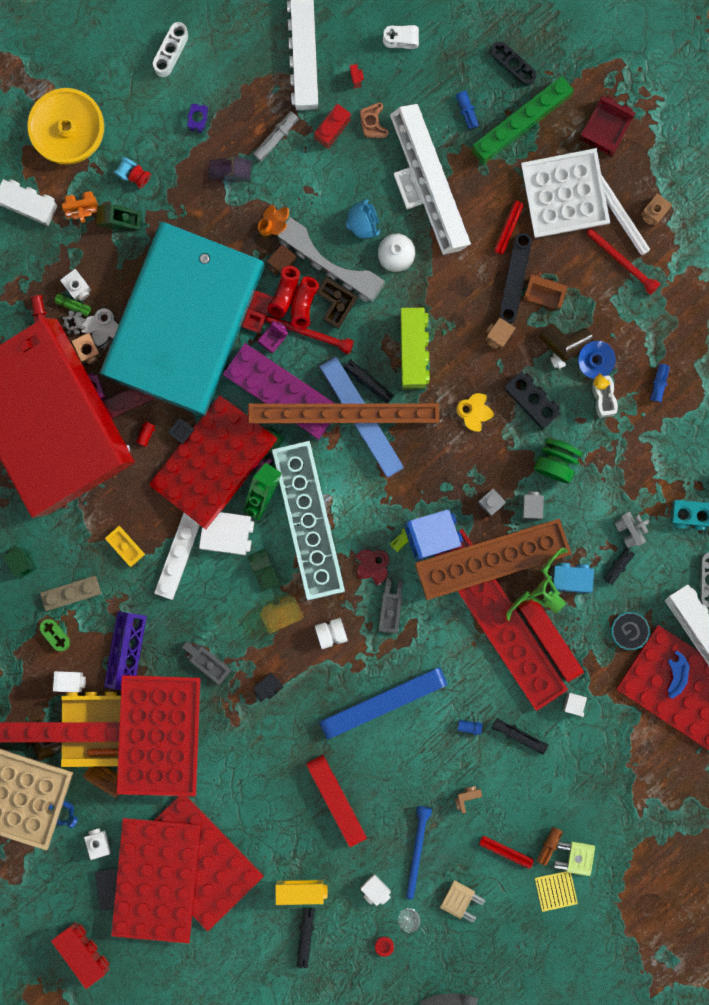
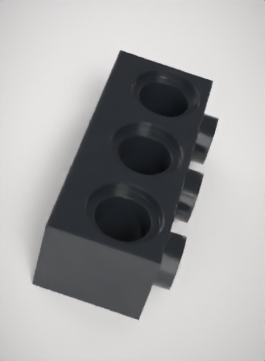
[504,371,561,431]

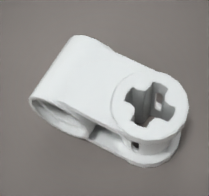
[383,25,419,49]

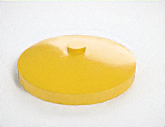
[28,88,104,165]

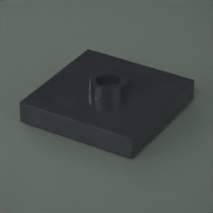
[95,868,118,911]

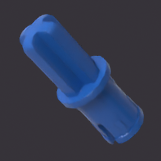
[456,91,479,129]
[650,364,670,403]

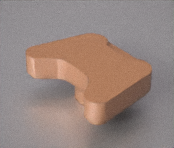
[360,103,389,138]

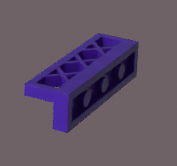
[104,611,147,690]

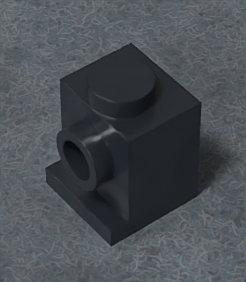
[254,673,284,702]

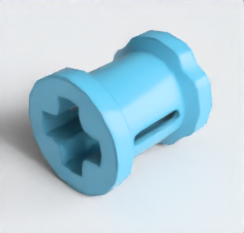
[113,156,137,181]

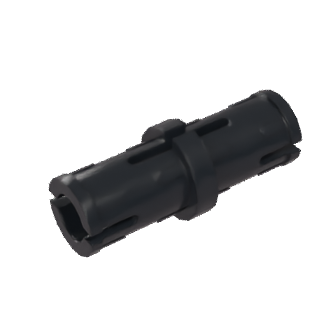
[603,547,635,585]

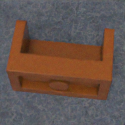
[523,275,568,311]

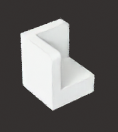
[563,692,587,717]

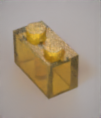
[260,595,305,634]

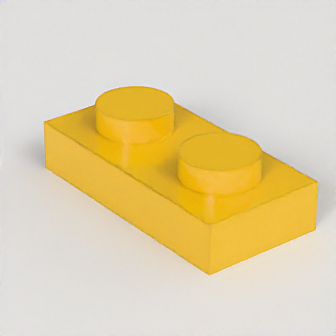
[105,526,145,567]

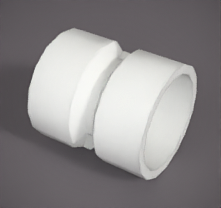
[315,617,348,649]

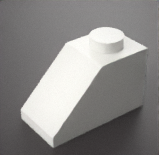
[53,671,86,692]

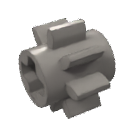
[62,311,87,334]

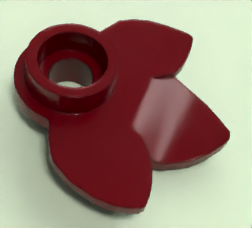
[356,549,389,585]

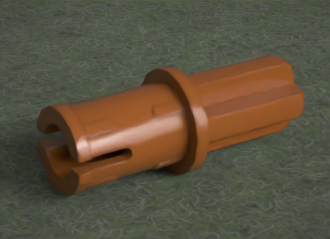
[537,827,563,866]

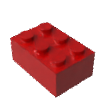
[51,922,110,989]

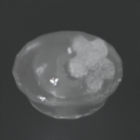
[398,908,420,933]

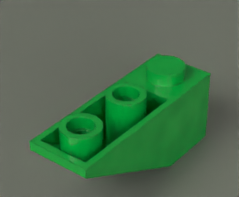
[243,463,282,521]

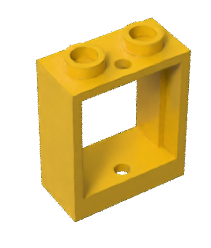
[276,880,328,905]

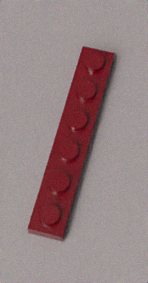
[103,389,156,419]

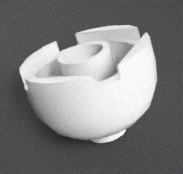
[378,233,415,272]

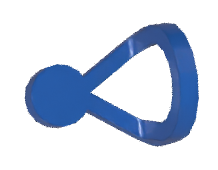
[49,800,78,829]

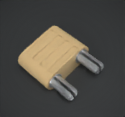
[440,880,485,923]

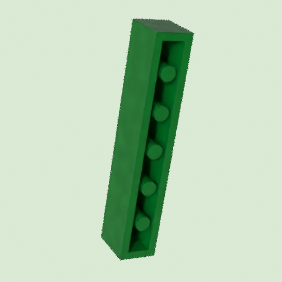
[472,76,574,165]

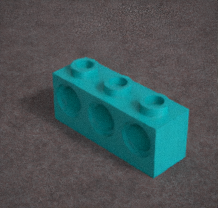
[670,500,709,530]

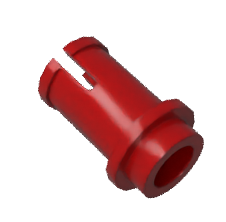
[136,421,156,447]

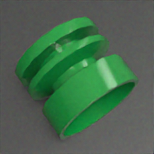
[533,438,583,484]

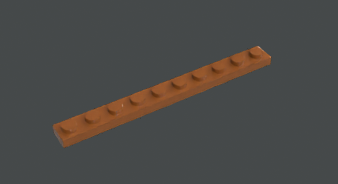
[248,403,439,423]

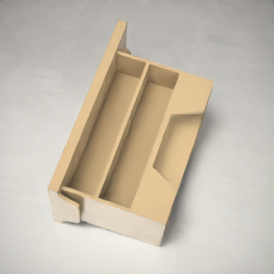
[0,749,73,850]

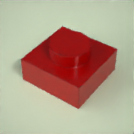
[350,64,364,89]

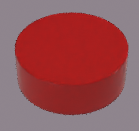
[375,936,394,957]

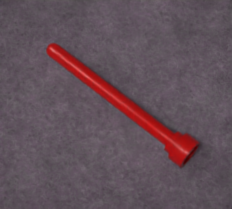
[587,229,661,295]
[266,316,354,355]

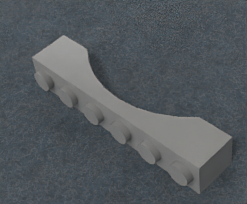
[278,217,385,303]

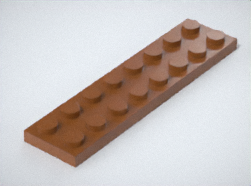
[414,518,572,601]

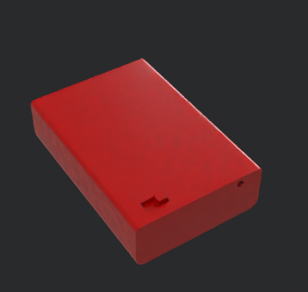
[0,318,135,518]

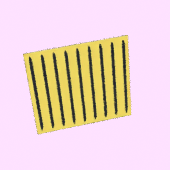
[535,871,578,912]

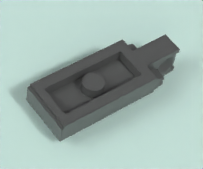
[182,641,232,685]

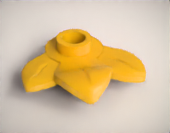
[456,393,494,432]

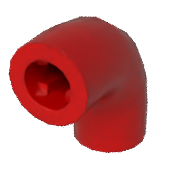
[267,266,300,318]
[291,276,319,330]

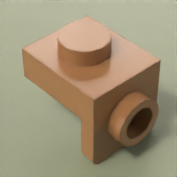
[455,786,482,814]

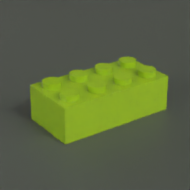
[400,308,430,390]

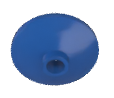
[578,341,616,379]

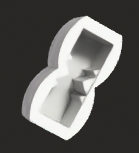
[592,376,618,418]

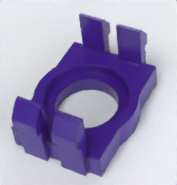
[187,104,208,133]

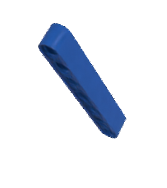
[319,667,448,740]

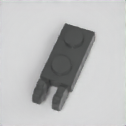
[379,578,403,634]

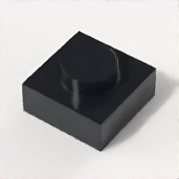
[168,418,195,444]

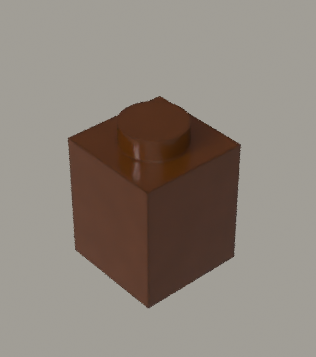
[267,244,297,276]

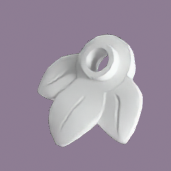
[81,308,118,346]

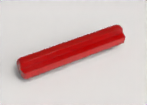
[494,201,524,255]
[479,836,534,869]

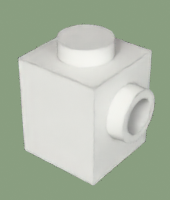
[60,269,91,301]
[84,828,112,860]
[360,873,391,906]

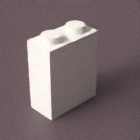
[199,512,254,556]

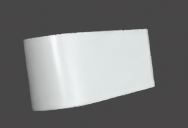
[153,22,188,77]

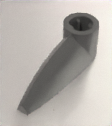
[420,993,479,1005]

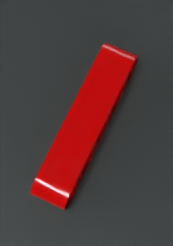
[517,597,584,683]
[306,754,367,848]

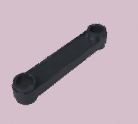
[499,233,532,324]

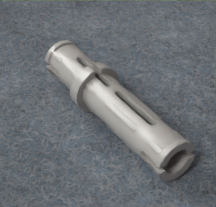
[253,111,299,162]

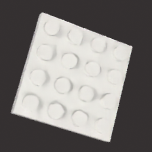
[521,148,610,238]

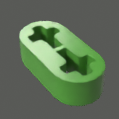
[40,619,70,651]

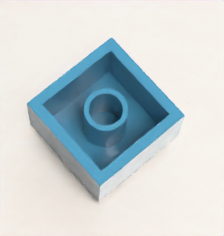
[550,563,594,594]

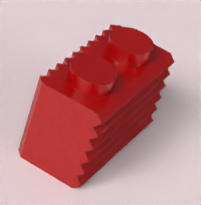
[314,104,351,148]

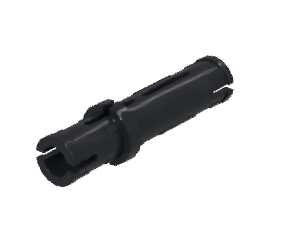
[344,359,395,404]
[491,718,549,755]
[296,907,315,968]

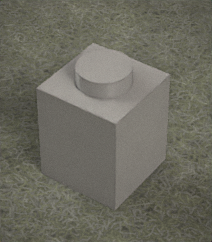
[478,489,506,517]
[522,491,544,520]

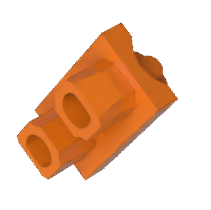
[62,191,98,223]

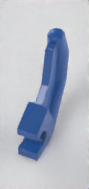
[667,650,690,699]

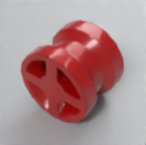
[128,164,151,189]

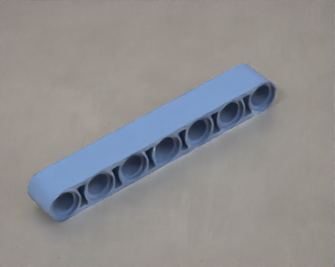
[319,356,404,478]

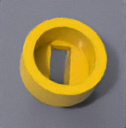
[593,373,611,390]

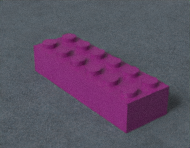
[223,343,335,441]

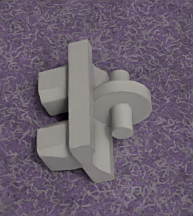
[615,512,650,548]

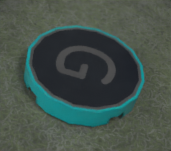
[611,612,650,650]

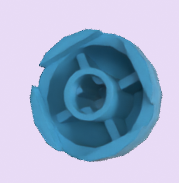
[346,199,380,239]

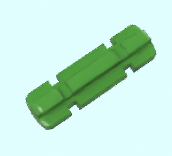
[54,294,91,317]

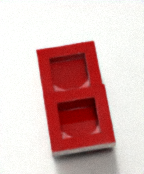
[242,290,273,333]

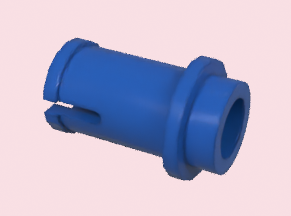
[458,719,483,736]

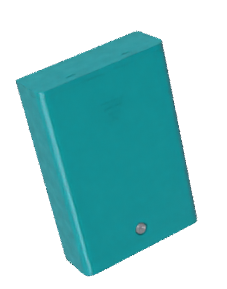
[99,221,265,417]

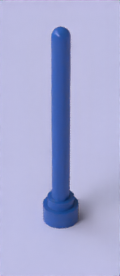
[406,806,432,900]

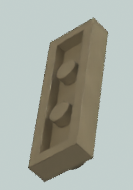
[40,576,102,611]

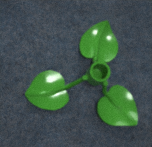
[506,548,568,621]

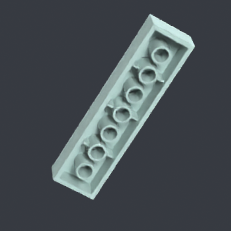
[272,441,345,601]

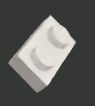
[393,167,423,210]

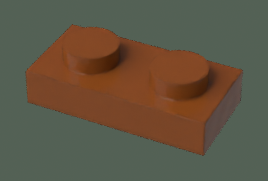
[83,766,118,798]

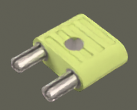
[554,842,595,876]

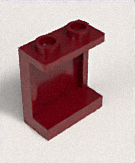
[579,96,635,157]

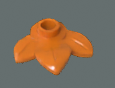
[258,204,289,236]

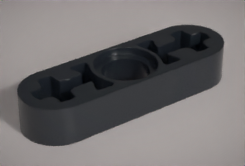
[491,42,536,86]

